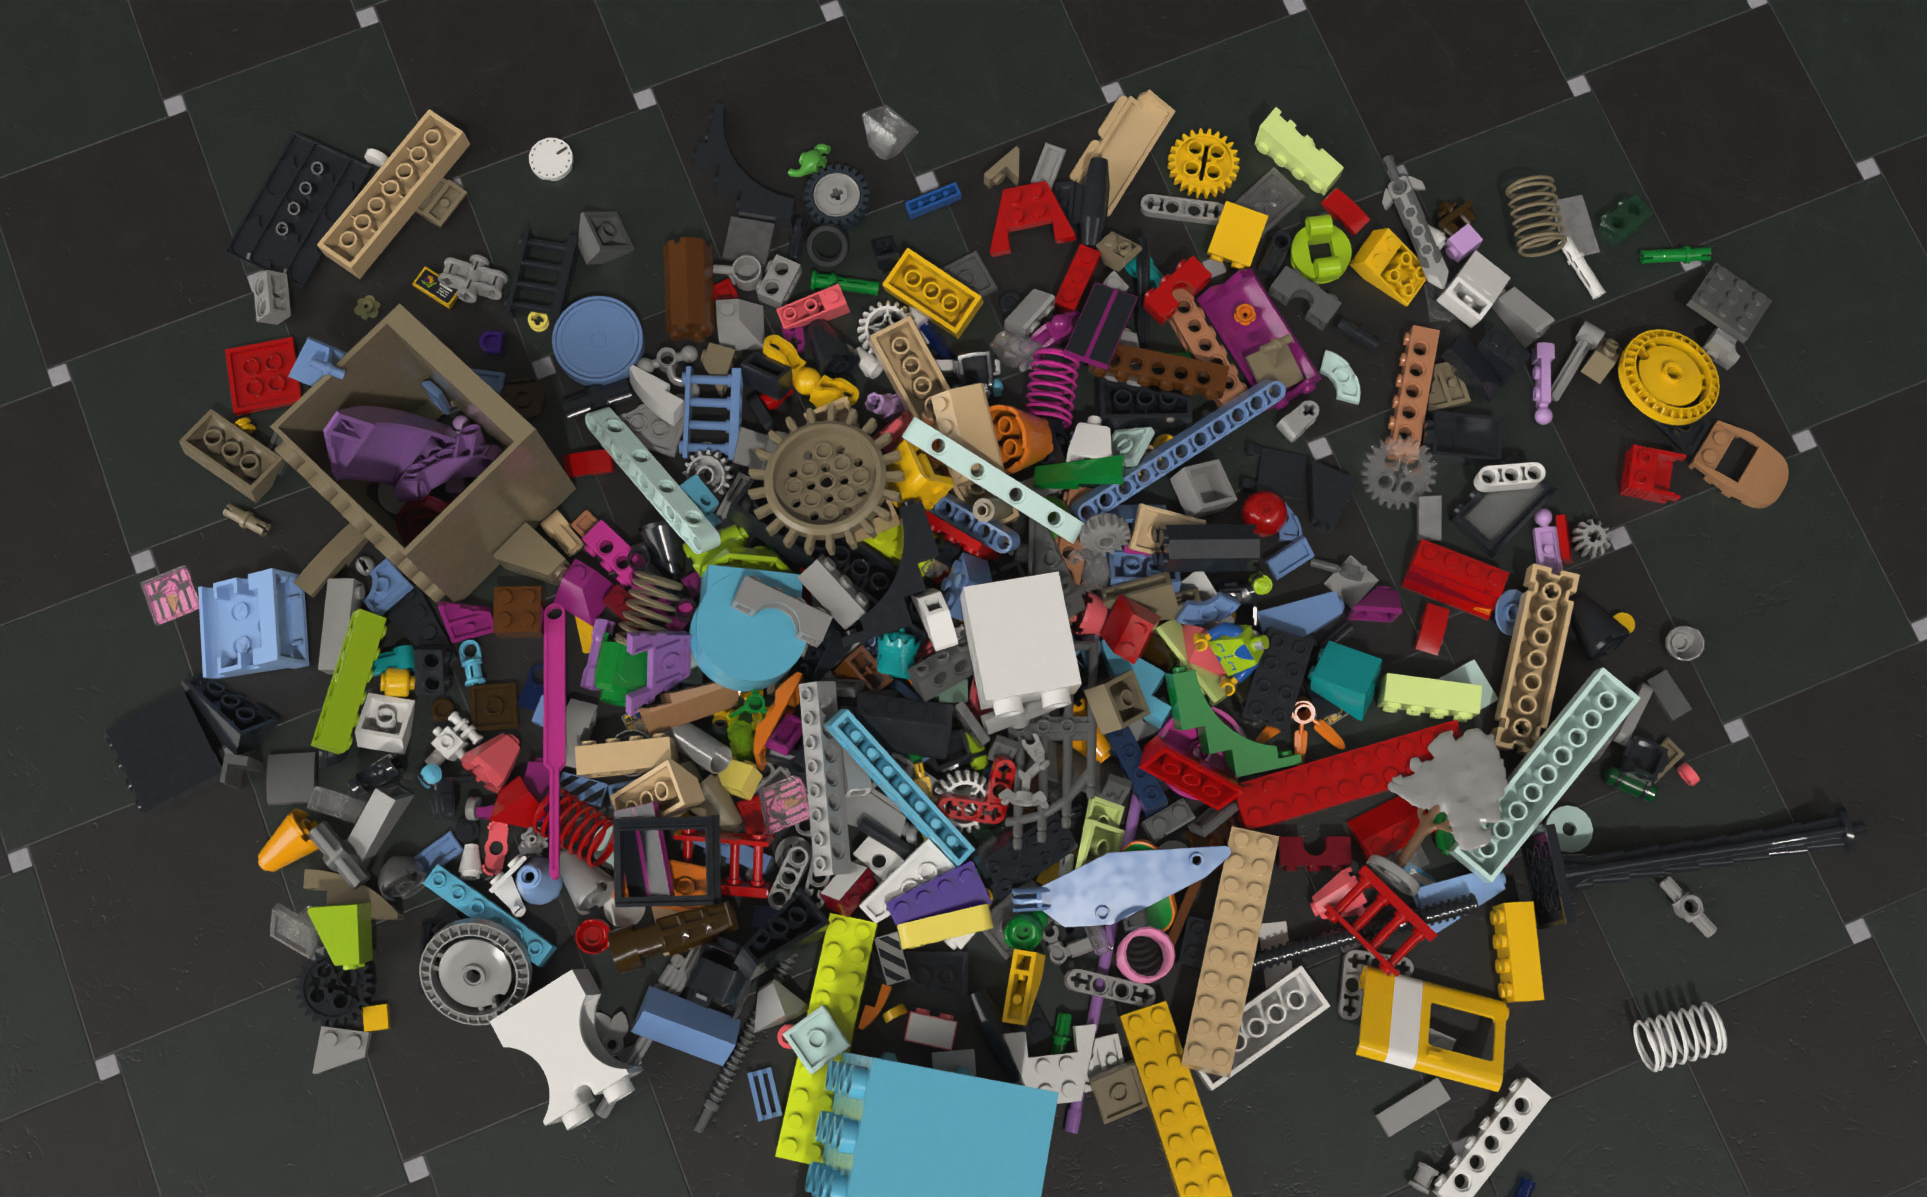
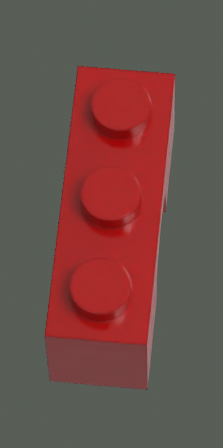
[1054,244,1101,314]
[1143,256,1212,326]

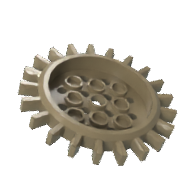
[748,406,905,555]

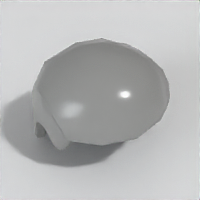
[1665,626,1705,661]

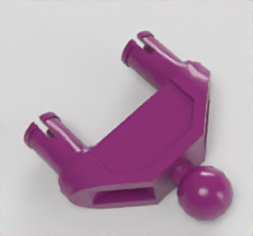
[1029,311,1081,359]

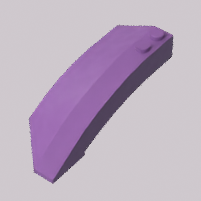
[323,406,458,487]

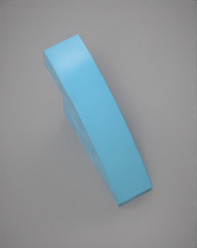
[1101,639,1172,730]

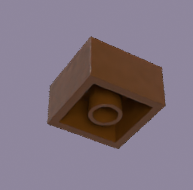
[493,586,546,638]

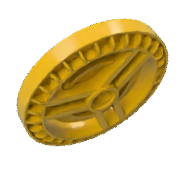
[1618,329,1720,425]

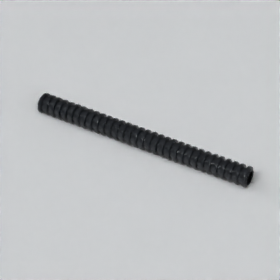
[1252,893,1479,972]

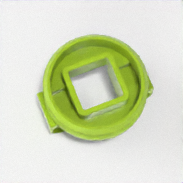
[1290,214,1352,284]

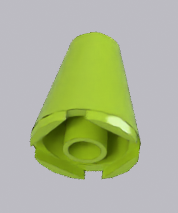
[683,524,750,574]

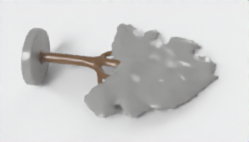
[1366,728,1508,896]

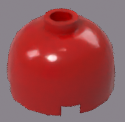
[1241,490,1288,538]

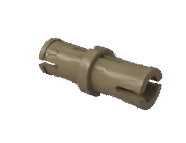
[223,503,271,537]

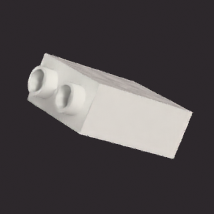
[959,571,1082,718]

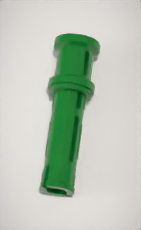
[811,270,879,296]

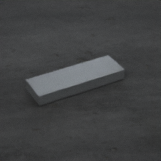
[1375,1077,1451,1137]

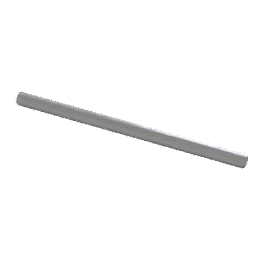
[595,902,723,1118]

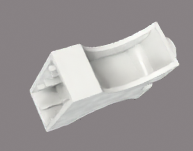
[490,969,644,1131]

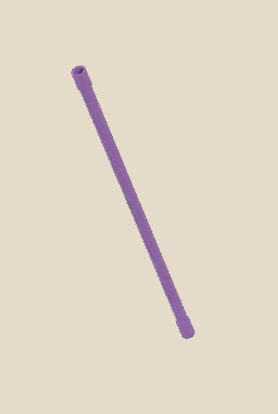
[1064,792,1141,1134]

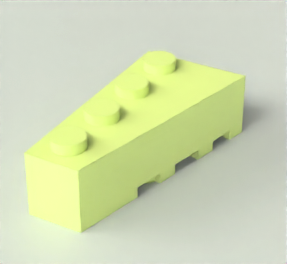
[1254,107,1344,196]

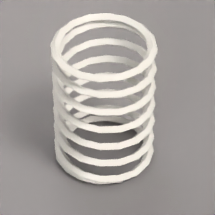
[1634,1001,1727,1072]

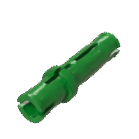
[1640,246,1711,264]

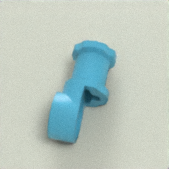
[459,640,486,686]

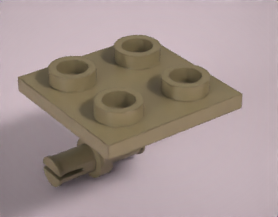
[1245,334,1305,395]

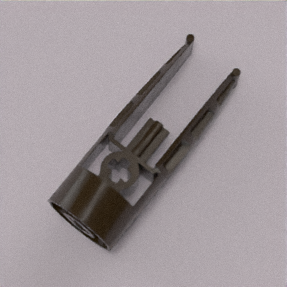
[608,901,740,975]

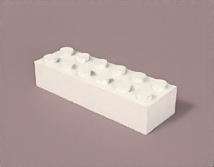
[1182,965,1330,1091]

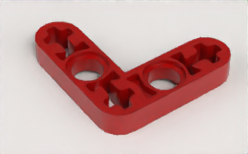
[936,755,1016,824]

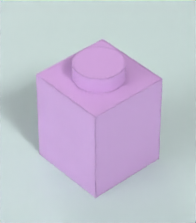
[1444,223,1483,263]

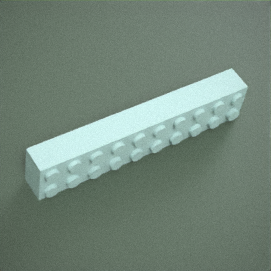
[1447,667,1641,883]

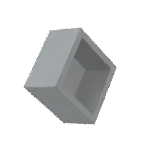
[1170,459,1237,518]

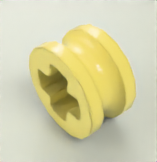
[528,312,550,332]

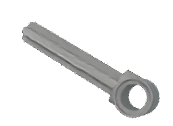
[1551,321,1606,402]

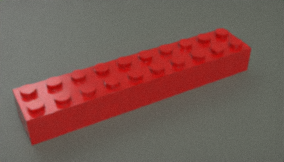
[1233,720,1463,831]

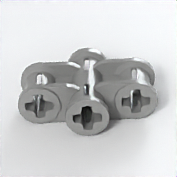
[438,255,508,303]

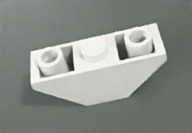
[911,588,958,651]

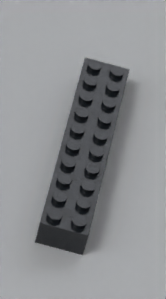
[726,478,929,648]

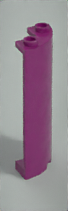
[1197,268,1322,410]

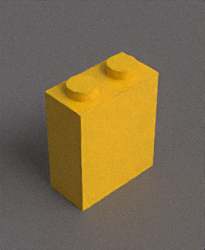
[1207,201,1268,270]

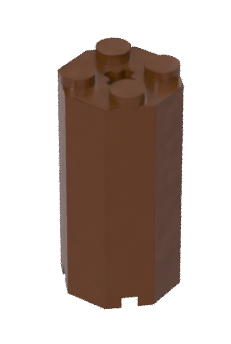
[663,237,715,342]

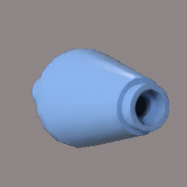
[515,857,563,905]

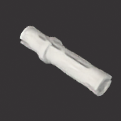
[1558,236,1606,300]

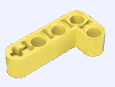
[897,904,994,951]

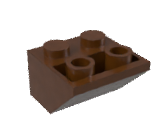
[832,643,897,691]

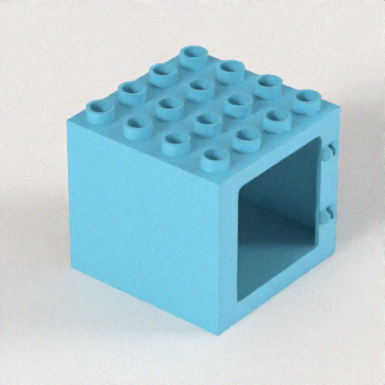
[805,1052,1059,1197]

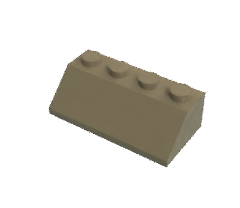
[179,409,283,503]

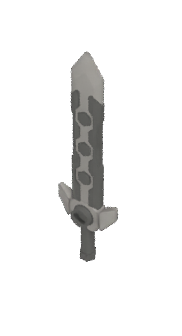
[1382,155,1449,289]

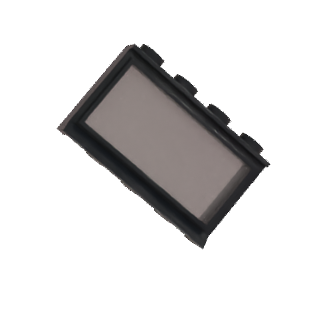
[1450,453,1558,559]

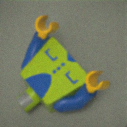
[1193,622,1269,696]

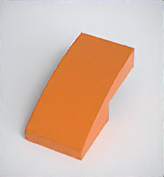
[858,984,892,1030]

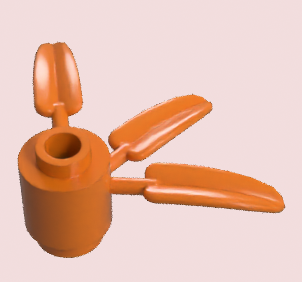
[1255,696,1345,766]

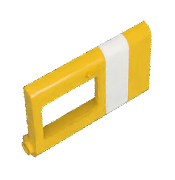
[1356,965,1509,1092]

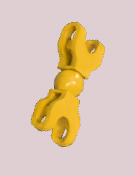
[763,335,859,408]

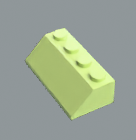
[1153,620,1231,707]

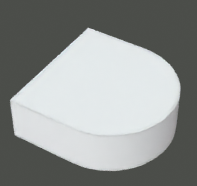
[364,148,388,167]

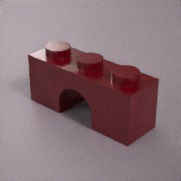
[1276,836,1352,872]

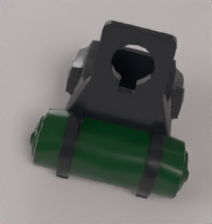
[1604,736,1669,803]

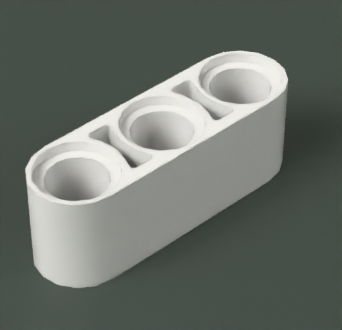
[1474,462,1546,492]

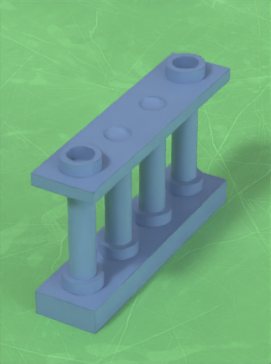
[679,366,743,461]

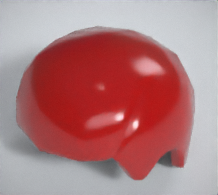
[575,918,611,954]

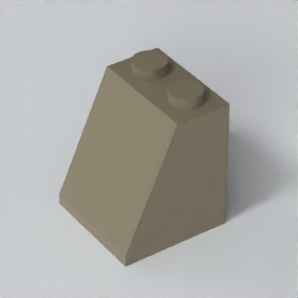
[493,522,571,586]

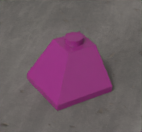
[553,558,615,626]
[1346,586,1402,623]

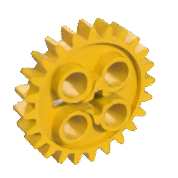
[1167,128,1240,199]

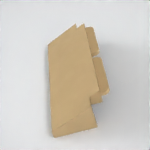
[1070,89,1175,217]

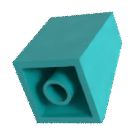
[1308,641,1382,721]

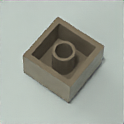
[1084,669,1151,735]

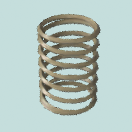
[1505,175,1567,257]
[614,571,684,652]

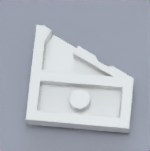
[1084,1033,1124,1093]

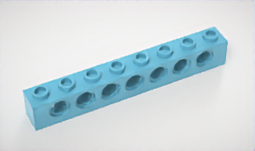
[824,709,975,866]

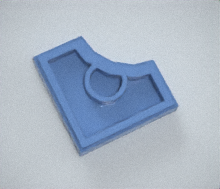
[363,558,414,616]

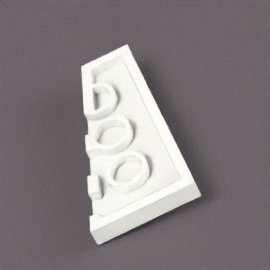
[858,838,955,924]

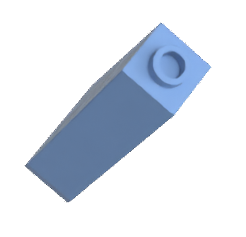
[1256,591,1344,638]

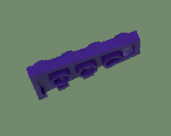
[885,859,992,925]

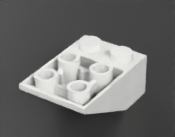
[1436,250,1510,328]

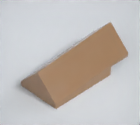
[639,681,739,736]

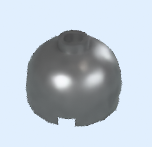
[377,856,428,902]

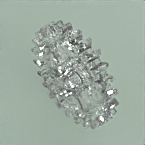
[1361,435,1437,510]

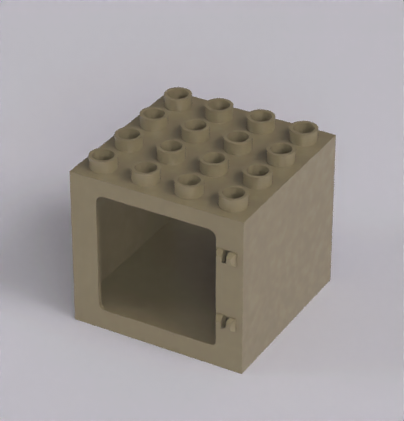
[270,303,576,603]

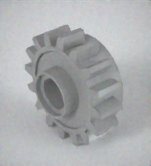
[683,449,734,499]
[1079,513,1131,557]

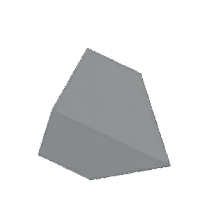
[754,979,809,1033]

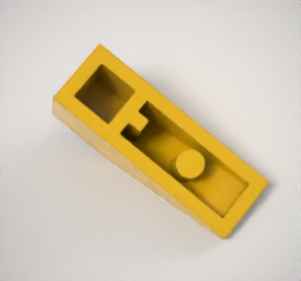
[1002,949,1046,1026]

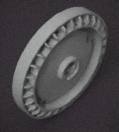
[419,918,532,1025]

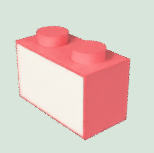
[904,1008,958,1051]

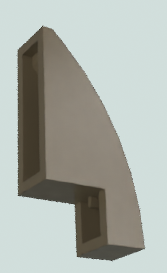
[1101,572,1201,620]
[303,869,404,920]

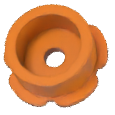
[1234,304,1256,326]

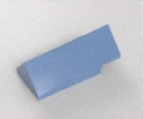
[631,986,740,1066]

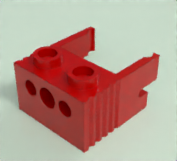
[1619,444,1686,504]

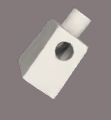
[1066,416,1112,462]

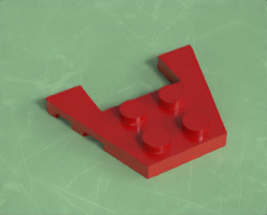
[990,181,1077,257]

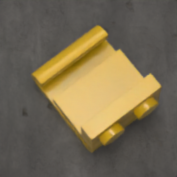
[886,439,955,511]

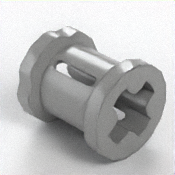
[1408,1162,1439,1195]

